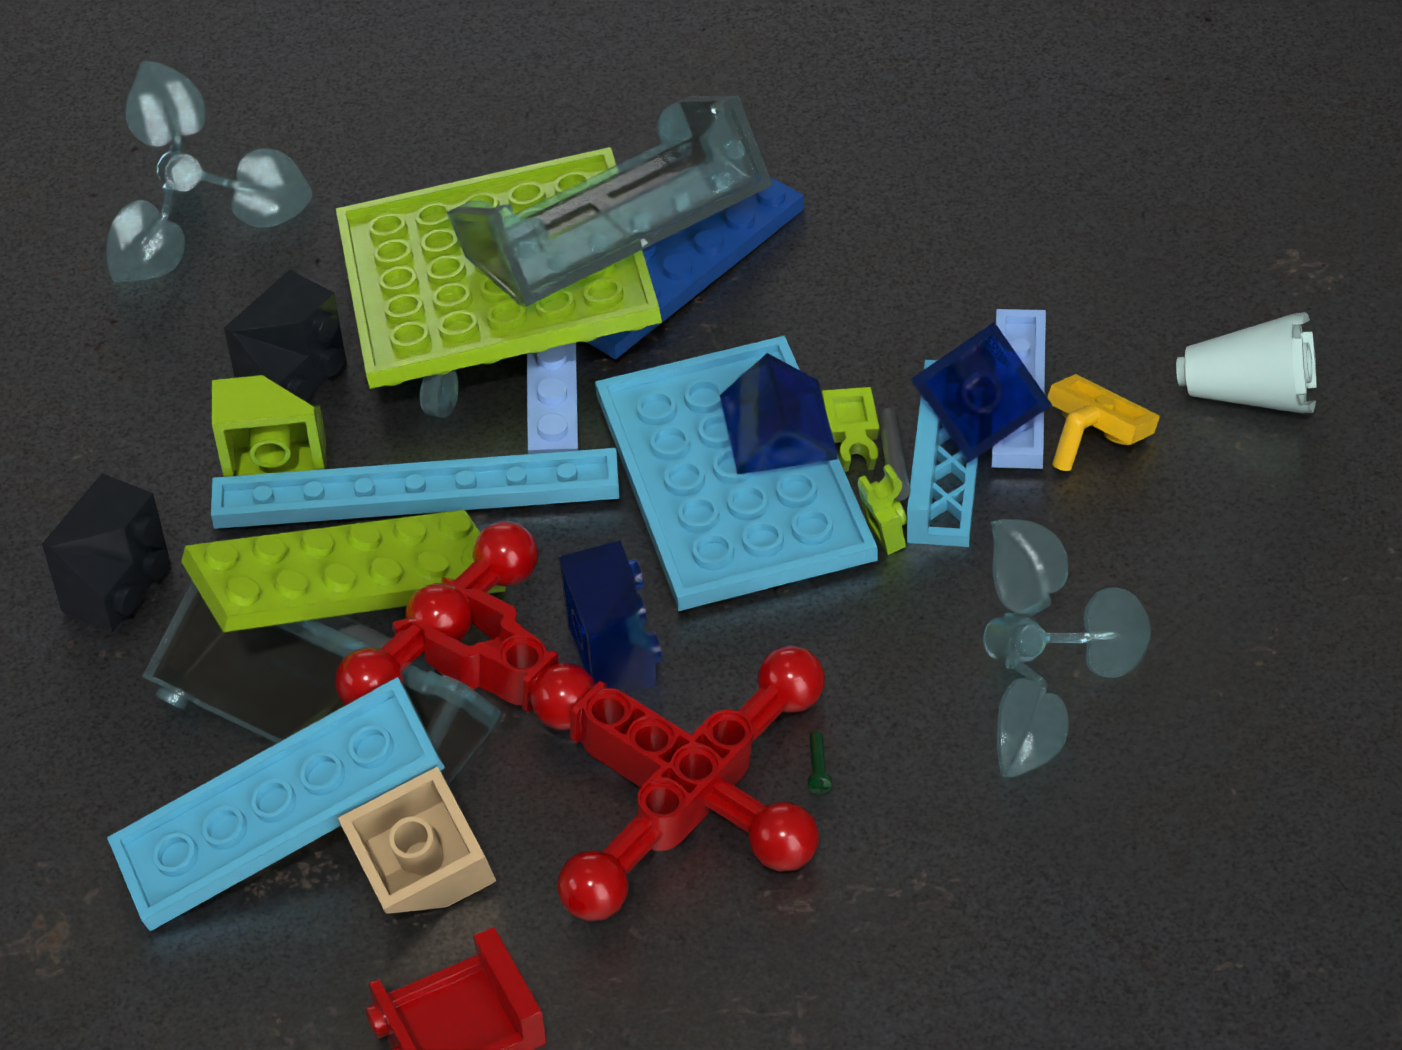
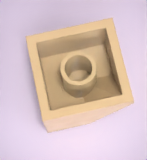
[338,766,496,914]

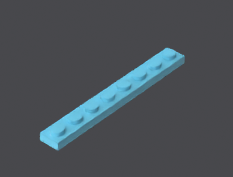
[211,448,620,529]

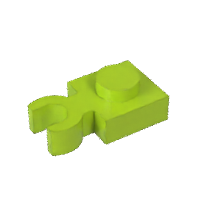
[819,387,880,472]

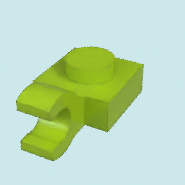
[858,464,907,555]

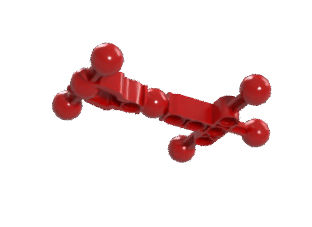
[334,521,825,921]

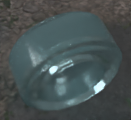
[420,370,459,418]

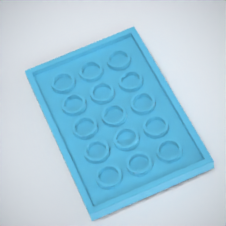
[595,335,878,611]

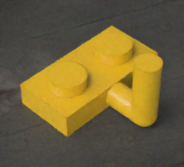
[1046,374,1160,471]

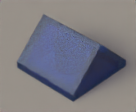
[719,353,837,475]

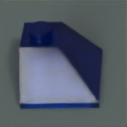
[910,322,1052,463]

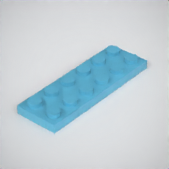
[107,677,445,931]

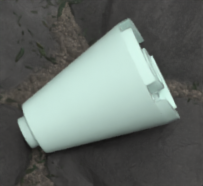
[1176,312,1317,414]

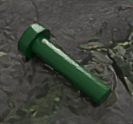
[807,731,832,795]

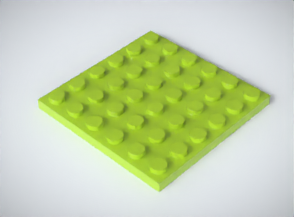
[336,147,662,389]

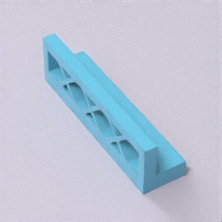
[907,360,985,547]

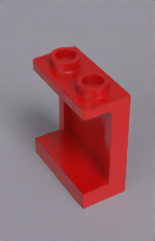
[365,927,546,1050]

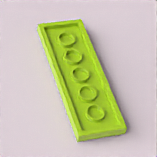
[181,509,506,633]

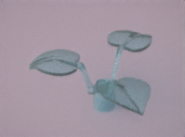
[106,61,312,282]
[983,519,1151,777]

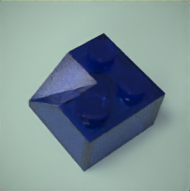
[559,540,663,694]

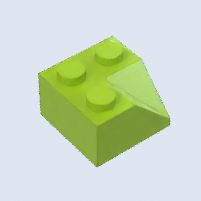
[212,375,327,477]

